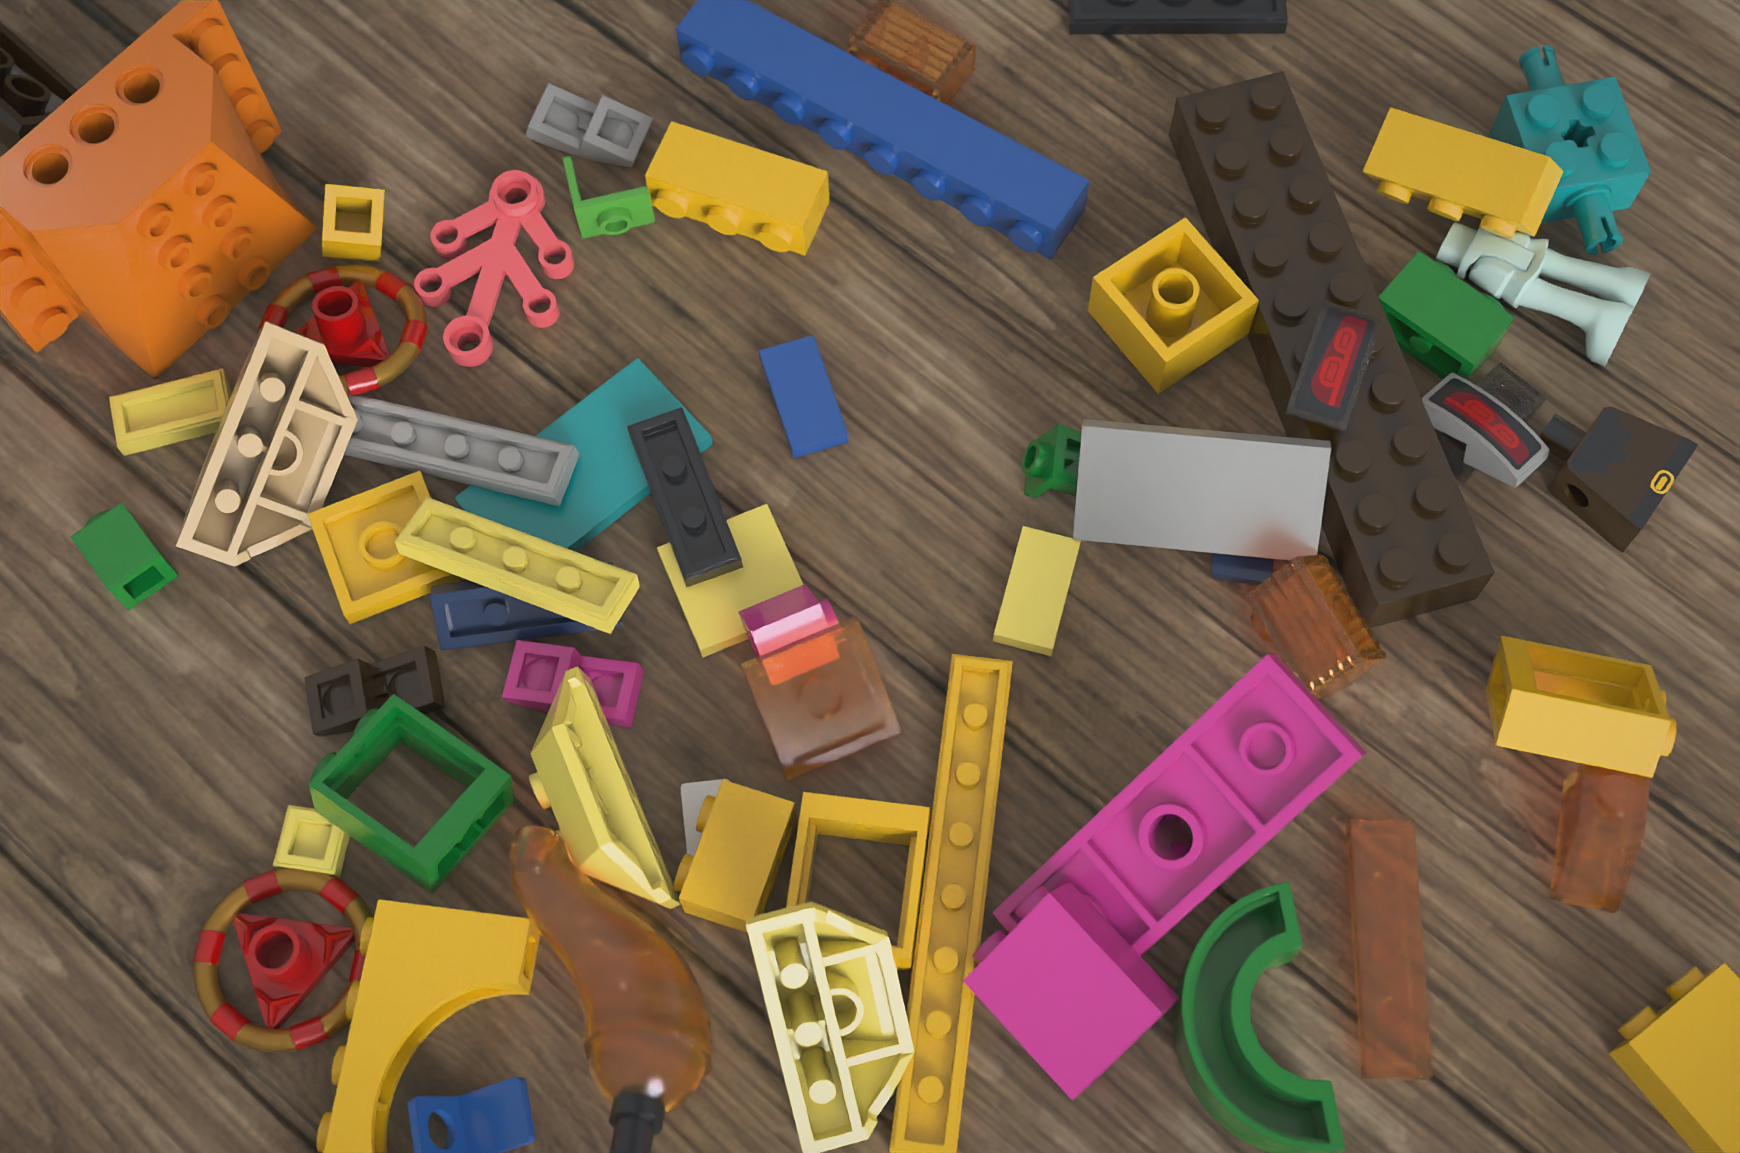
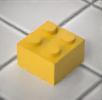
[1088,217,1259,394]

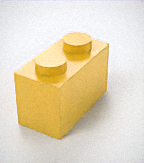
[674,780,798,933]

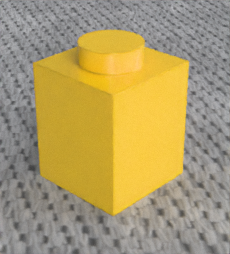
[322,184,385,262]

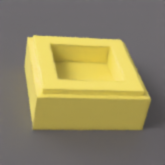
[273,805,350,878]

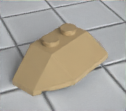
[176,321,358,567]

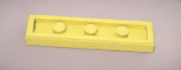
[394,497,640,634]

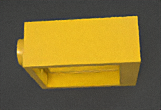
[1485,636,1676,778]
[786,792,930,972]

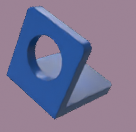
[408,1077,535,1153]

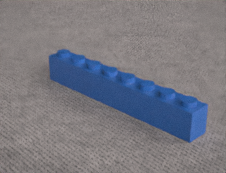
[676,0,1089,259]

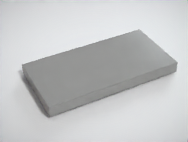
[1073,419,1331,563]

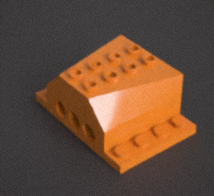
[0,0,319,380]

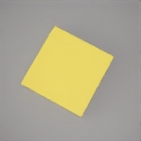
[657,504,804,658]

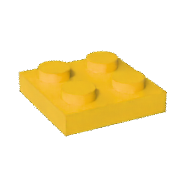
[307,470,463,624]

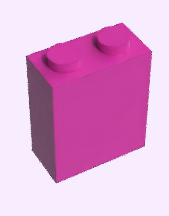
[963,881,1180,1101]

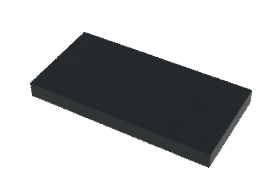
[1068,0,1288,35]

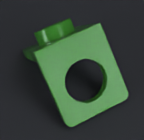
[562,155,655,239]

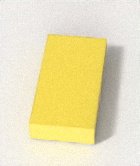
[109,368,232,456]
[993,526,1081,656]

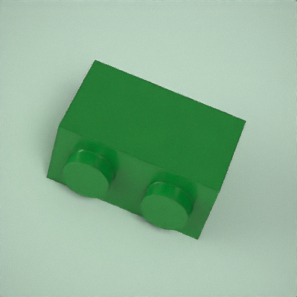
[1379,251,1515,381]

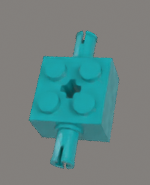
[1489,45,1651,255]

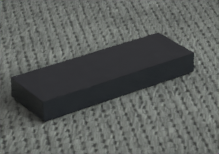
[627,407,743,588]

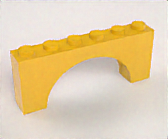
[317,899,541,1153]

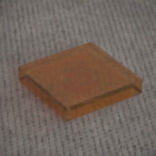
[740,616,901,780]

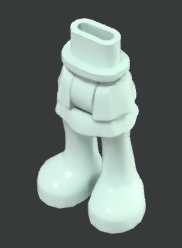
[1436,222,1651,367]

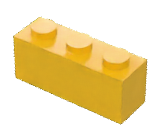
[1363,107,1563,239]
[645,121,830,256]

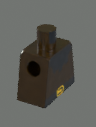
[1539,407,1698,553]

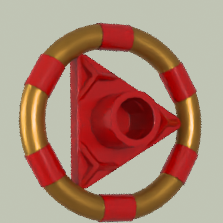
[258,265,428,397]
[192,868,373,1053]

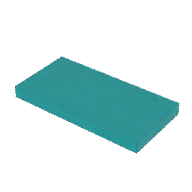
[454,358,713,552]

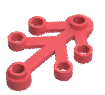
[414,170,575,367]

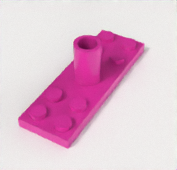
[992,652,1367,956]

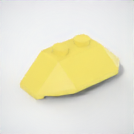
[529,666,681,909]
[745,901,915,1153]

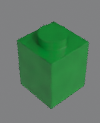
[70,502,179,611]

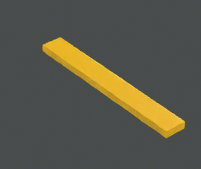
[889,654,1013,1153]

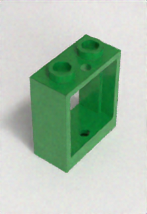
[308,694,514,895]

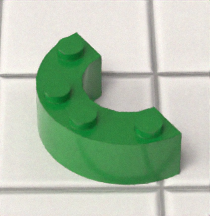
[1173,882,1346,1153]

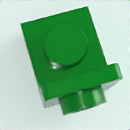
[1021,424,1082,498]

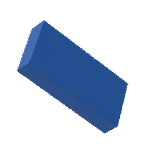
[759,335,849,459]

